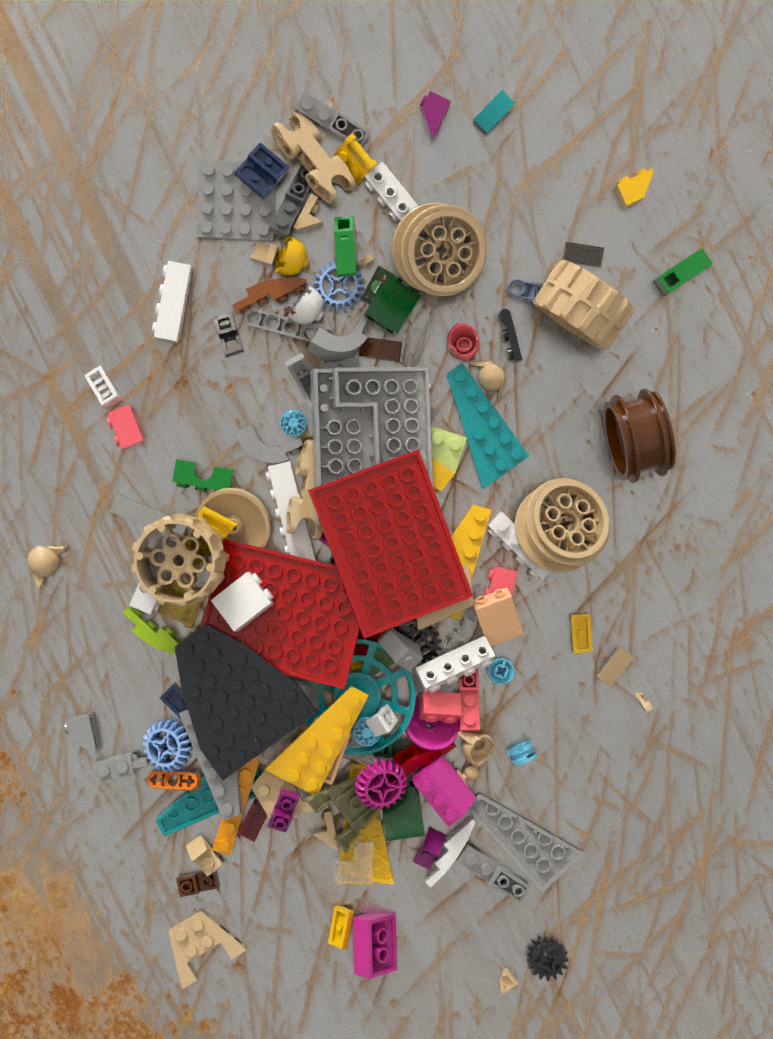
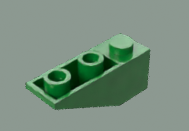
[334,216,357,277]
[654,248,713,296]

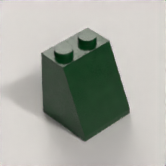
[364,275,421,336]
[382,781,425,841]

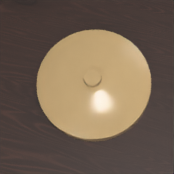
[195,488,271,556]

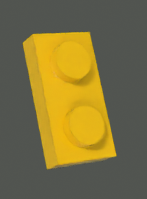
[570,613,593,653]
[328,905,354,949]

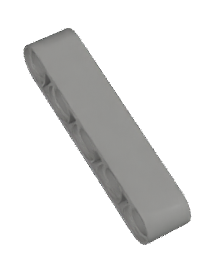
[244,309,336,343]

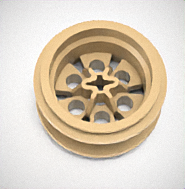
[392,203,487,296]
[515,478,610,573]

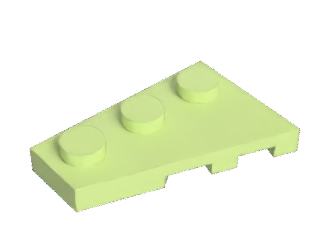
[431,426,467,473]

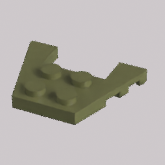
[305,774,378,853]

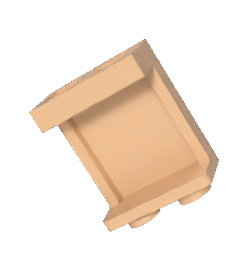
[473,588,524,646]

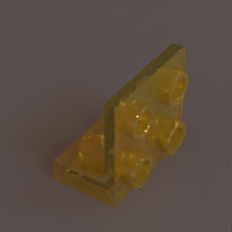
[158,580,205,629]

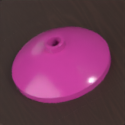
[403,697,460,751]

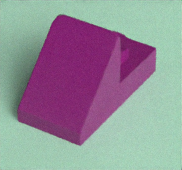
[413,826,447,870]

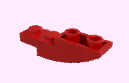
[386,742,457,778]

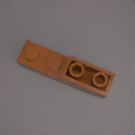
[232,278,308,315]

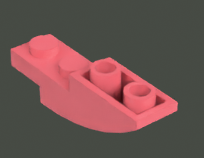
[459,669,480,731]

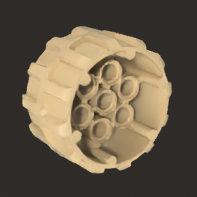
[534,260,635,351]
[130,513,229,608]

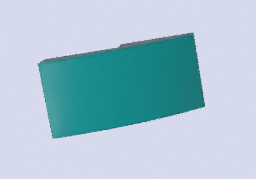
[474,90,516,133]

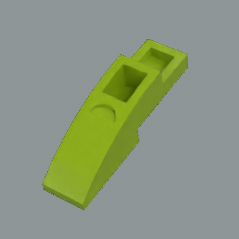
[122,606,183,655]

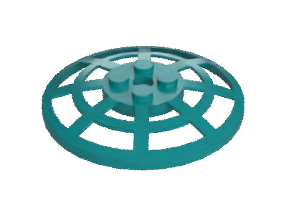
[305,639,415,755]

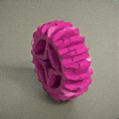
[355,758,407,810]

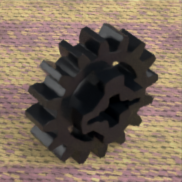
[404,624,442,665]
[527,937,569,981]

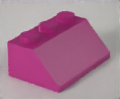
[411,754,476,827]
[353,913,397,979]

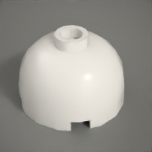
[288,286,324,325]

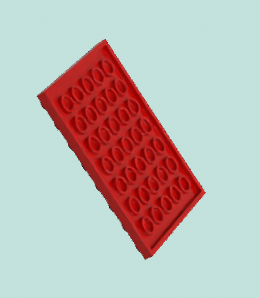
[308,449,473,638]
[201,539,360,689]

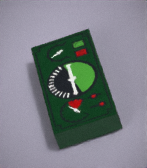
[360,266,395,305]

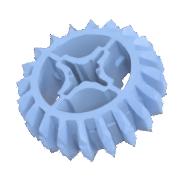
[313,260,365,312]
[142,720,193,772]

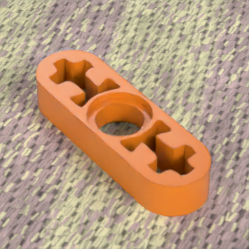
[147,771,201,791]

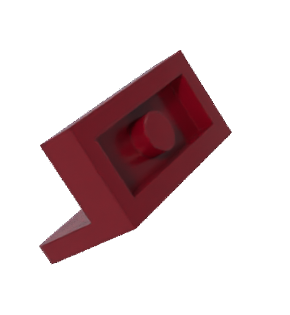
[236,798,267,842]

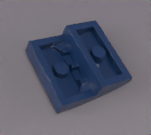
[234,142,290,200]

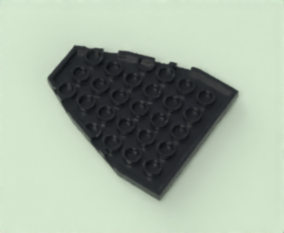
[175,624,317,781]

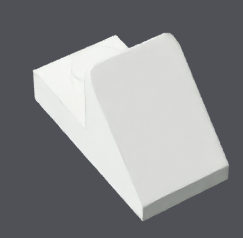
[365,704,398,737]

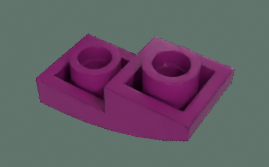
[268,789,300,833]

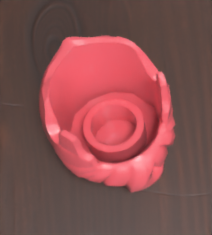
[447,323,479,361]

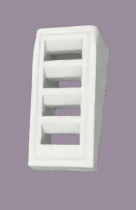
[84,365,122,410]

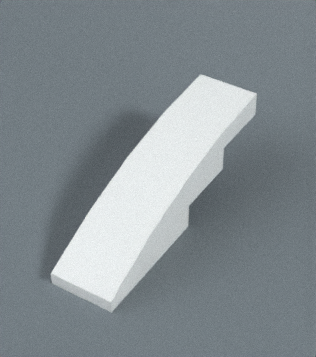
[425,816,475,888]

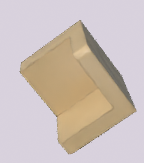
[250,242,279,267]

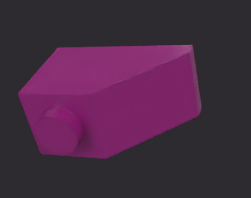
[420,91,451,140]

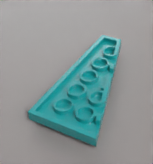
[446,363,529,490]
[156,766,262,837]

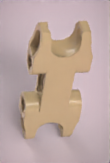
[270,111,356,204]
[286,440,323,540]

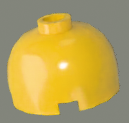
[275,236,309,276]

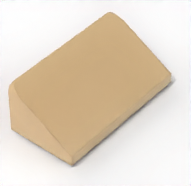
[596,646,634,687]

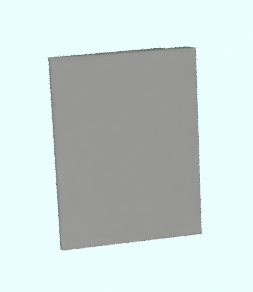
[310,367,433,526]

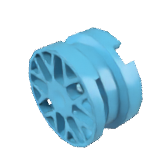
[280,409,307,437]
[487,657,515,685]
[353,717,380,747]
[507,741,538,766]

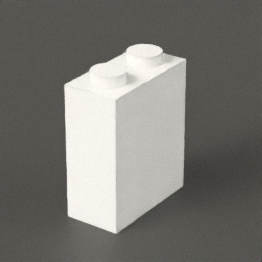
[211,572,275,632]

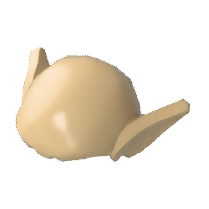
[470,360,508,400]
[27,546,65,589]
[457,731,494,768]

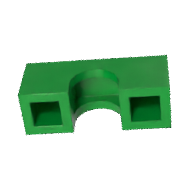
[172,459,235,492]

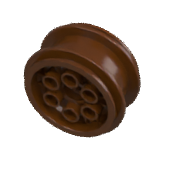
[603,388,676,483]

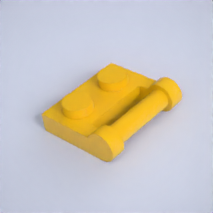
[334,133,378,184]

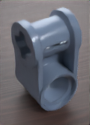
[506,279,543,304]

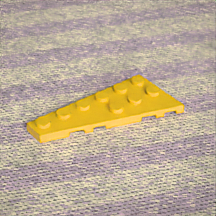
[449,505,491,621]
[265,686,369,795]
[337,763,394,884]

